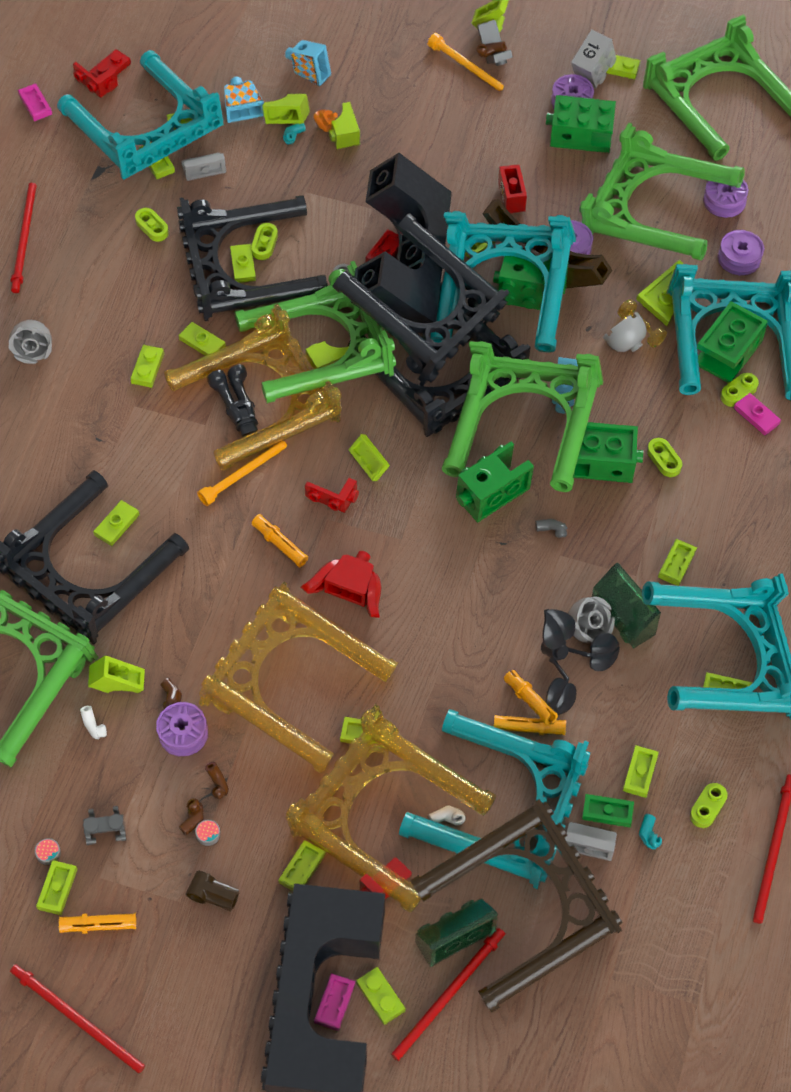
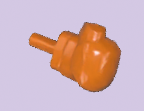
[313,109,338,132]

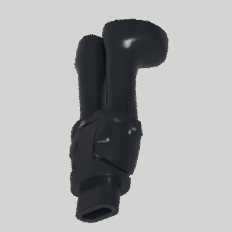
[207,364,259,438]

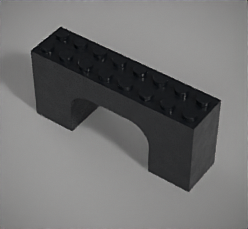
[351,153,452,334]
[261,883,385,1092]

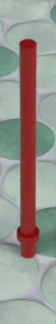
[10,183,37,293]
[753,774,791,924]
[391,928,506,1061]
[10,964,145,1074]

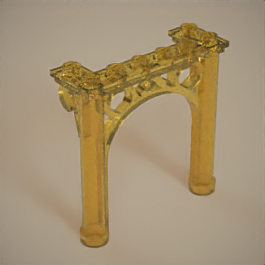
[164,303,342,471]
[199,582,399,773]
[286,704,496,913]

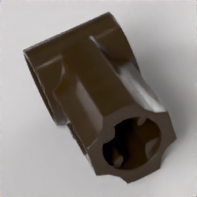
[185,871,240,912]

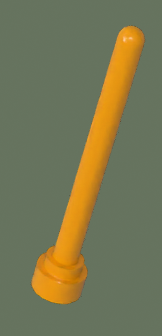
[427,33,504,91]
[197,441,287,506]

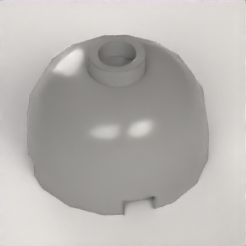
[603,312,647,352]
[9,320,52,364]
[568,596,615,644]

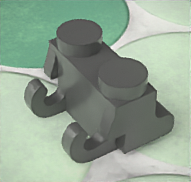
[83,806,126,845]

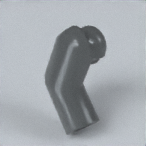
[535,519,568,538]

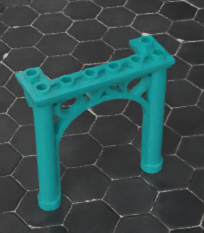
[57,50,224,180]
[430,211,576,353]
[667,264,791,401]
[642,573,791,720]
[399,709,591,889]

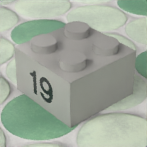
[571,30,616,89]

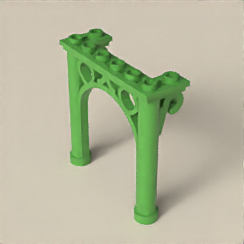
[643,14,791,161]
[579,123,745,260]
[235,261,396,403]
[442,341,604,492]
[0,590,99,768]

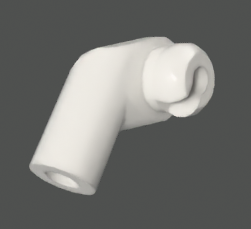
[80,706,107,739]
[428,806,466,825]

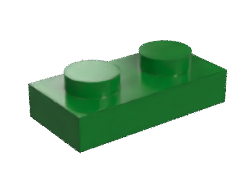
[582,794,634,828]

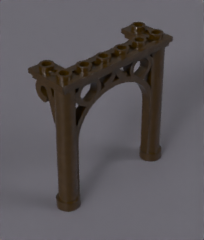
[410,799,623,1013]

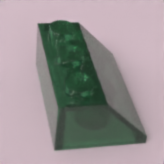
[592,562,661,649]
[415,898,498,967]

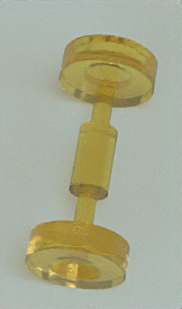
[617,299,667,348]

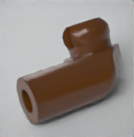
[476,41,507,58]
[161,678,182,709]
[205,762,229,799]
[179,798,203,836]

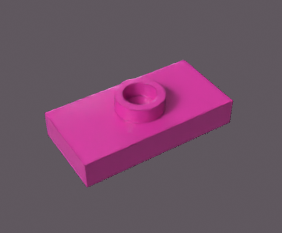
[18,83,52,121]
[734,393,781,436]
[314,973,355,1031]

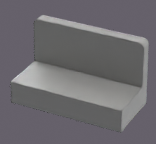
[181,153,226,181]
[565,822,617,861]

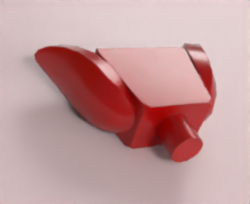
[300,551,382,618]

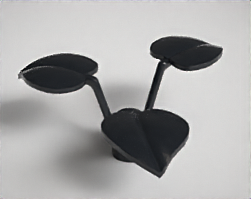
[541,609,620,715]

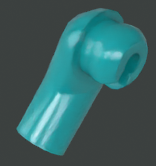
[283,124,306,144]
[639,814,662,849]

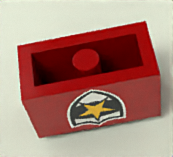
[498,164,527,213]

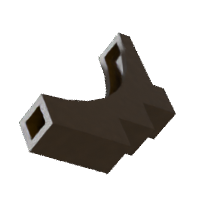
[482,199,613,289]

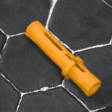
[251,514,309,568]
[504,670,558,725]
[494,715,566,736]
[59,913,136,934]

